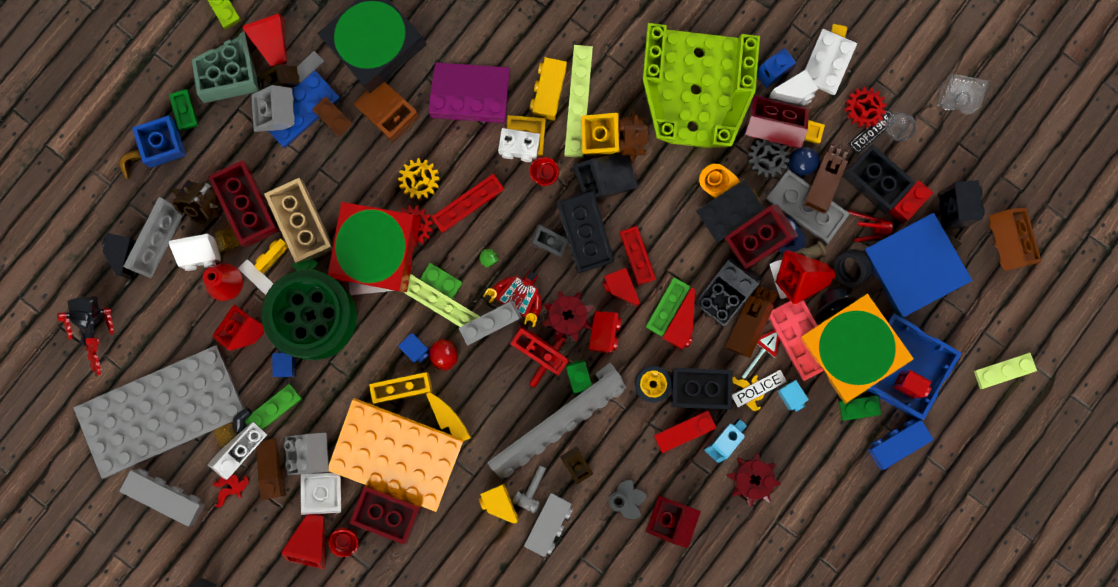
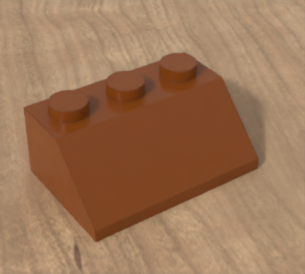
[989,208,1042,271]

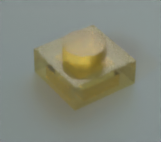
[214,228,240,252]
[213,422,238,448]

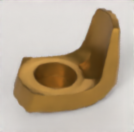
[118,149,142,179]

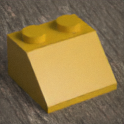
[581,113,620,157]
[479,484,519,523]

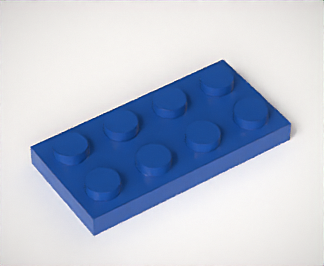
[269,70,341,149]

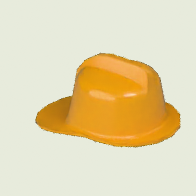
[699,164,740,198]

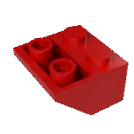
[588,311,622,354]

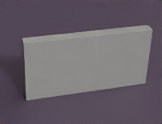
[765,169,850,245]
[123,197,184,278]

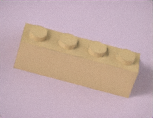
[264,178,333,263]

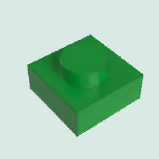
[291,259,320,270]

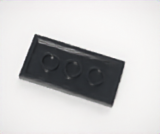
[556,189,614,274]

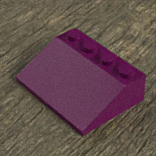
[429,62,510,123]

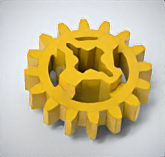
[398,158,440,200]

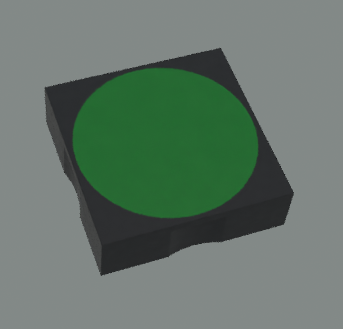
[317,0,427,93]

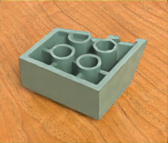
[192,31,259,103]

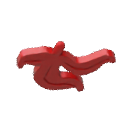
[213,474,250,507]

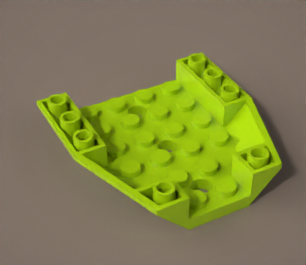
[643,23,760,148]

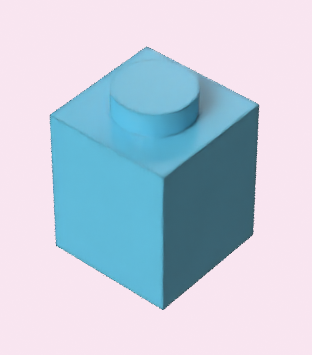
[777,380,808,412]

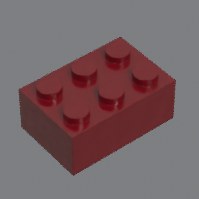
[745,95,809,148]
[725,204,799,270]
[349,485,422,545]

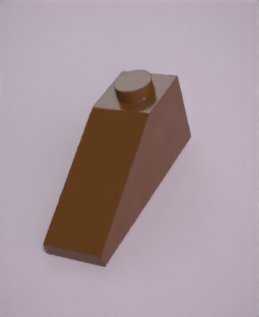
[256,438,286,501]

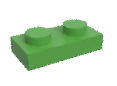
[420,263,463,299]

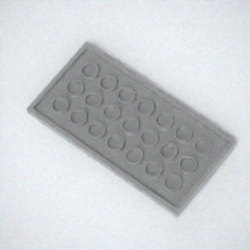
[73,345,244,479]

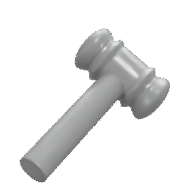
[512,465,546,513]

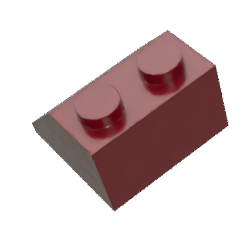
[646,495,701,548]

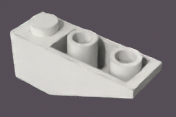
[207,422,267,479]

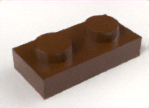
[312,96,352,137]

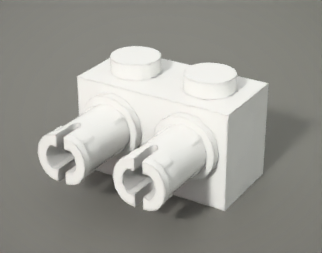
[498,128,540,162]

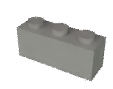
[459,300,522,346]
[524,493,573,557]

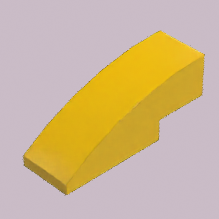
[426,392,471,442]

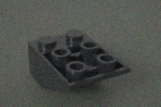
[573,153,639,201]
[694,255,762,327]

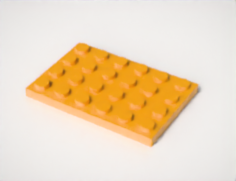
[328,398,464,512]

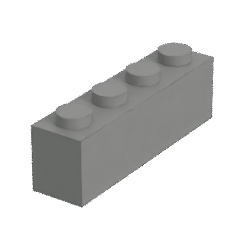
[119,468,205,527]

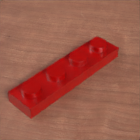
[431,174,504,234]

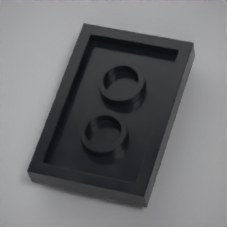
[697,179,765,243]

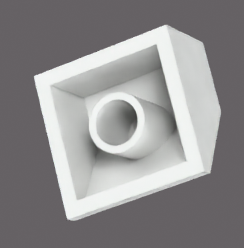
[768,70,818,107]
[169,234,221,271]

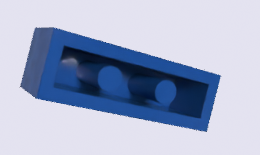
[867,418,934,470]

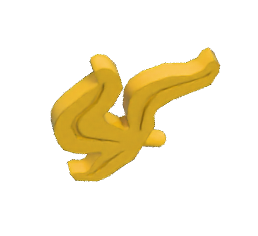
[732,375,765,411]

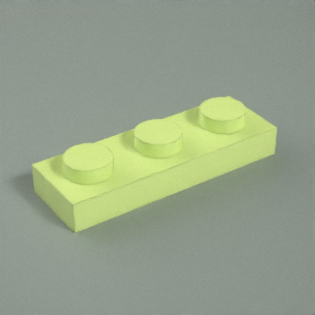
[974,353,1037,389]

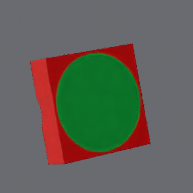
[328,202,421,292]

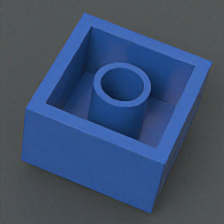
[132,115,186,168]

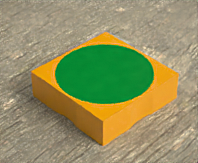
[800,294,914,404]

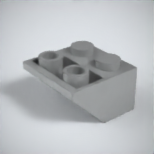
[284,433,329,475]

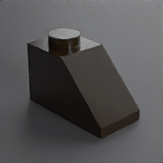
[257,65,300,91]

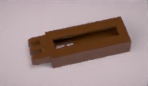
[803,144,848,214]
[725,286,777,358]

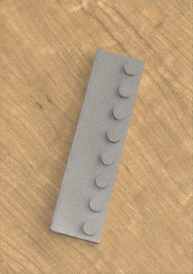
[487,369,626,479]

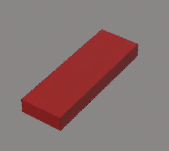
[619,226,656,286]

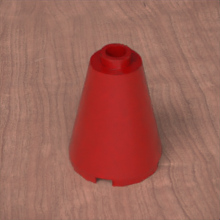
[203,263,243,301]

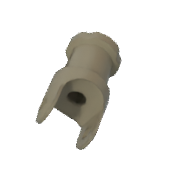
[795,241,827,259]

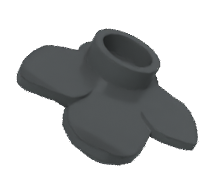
[609,480,647,519]

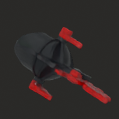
[57,296,114,376]

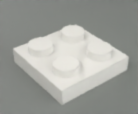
[301,473,341,515]

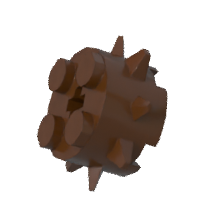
[617,110,648,163]

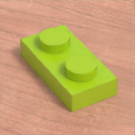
[208,0,241,30]

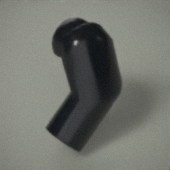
[233,407,253,434]

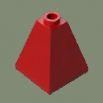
[242,13,287,67]
[775,250,835,304]
[281,514,326,570]

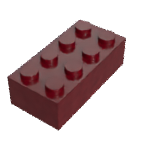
[208,160,280,248]

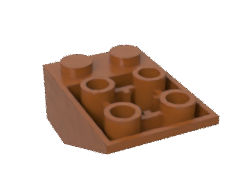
[353,82,419,143]

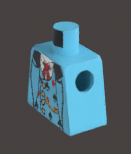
[704,419,746,463]

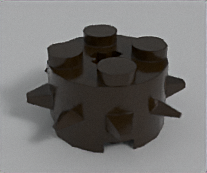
[171,180,220,224]

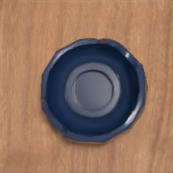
[788,147,819,176]

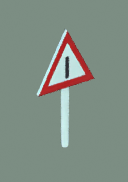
[742,330,779,378]

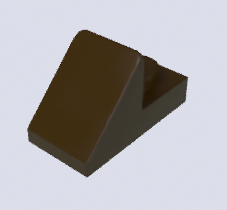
[560,446,593,484]

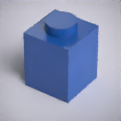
[398,333,429,364]
[272,350,296,377]

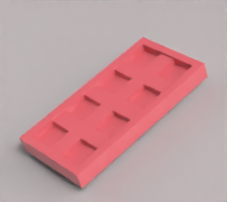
[769,300,824,382]

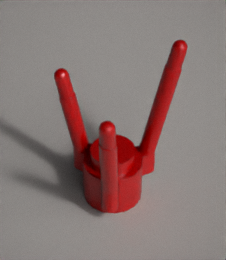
[847,210,893,242]

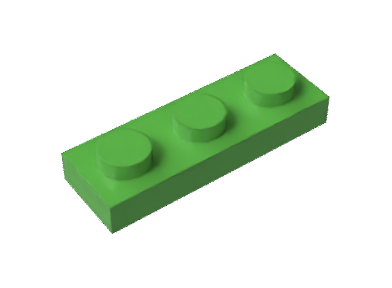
[645,277,691,337]
[245,384,302,430]

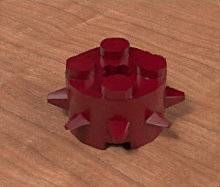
[543,291,593,341]
[727,453,781,507]

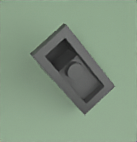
[531,225,568,257]

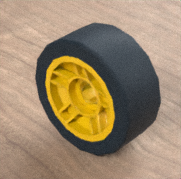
[635,366,672,403]

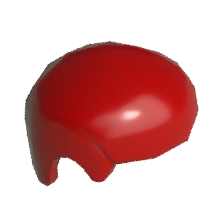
[529,157,560,186]
[429,339,458,371]
[328,527,359,557]

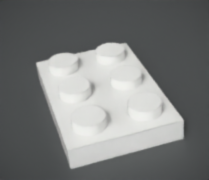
[805,29,857,95]

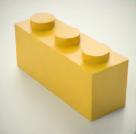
[530,57,567,121]
[369,372,433,404]

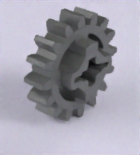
[748,139,790,179]

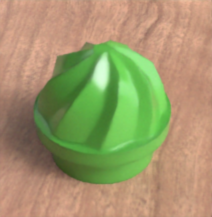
[480,249,499,269]

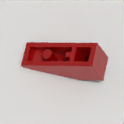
[661,288,695,350]
[510,324,569,376]
[654,410,716,453]

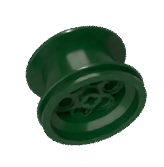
[261,269,357,360]

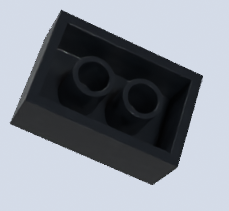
[842,144,916,214]
[938,180,985,230]
[671,368,732,410]

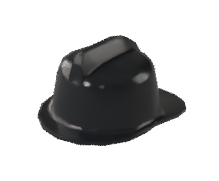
[814,286,857,321]

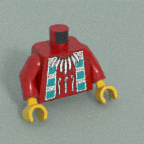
[483,271,542,327]

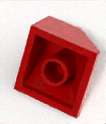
[212,304,264,351]

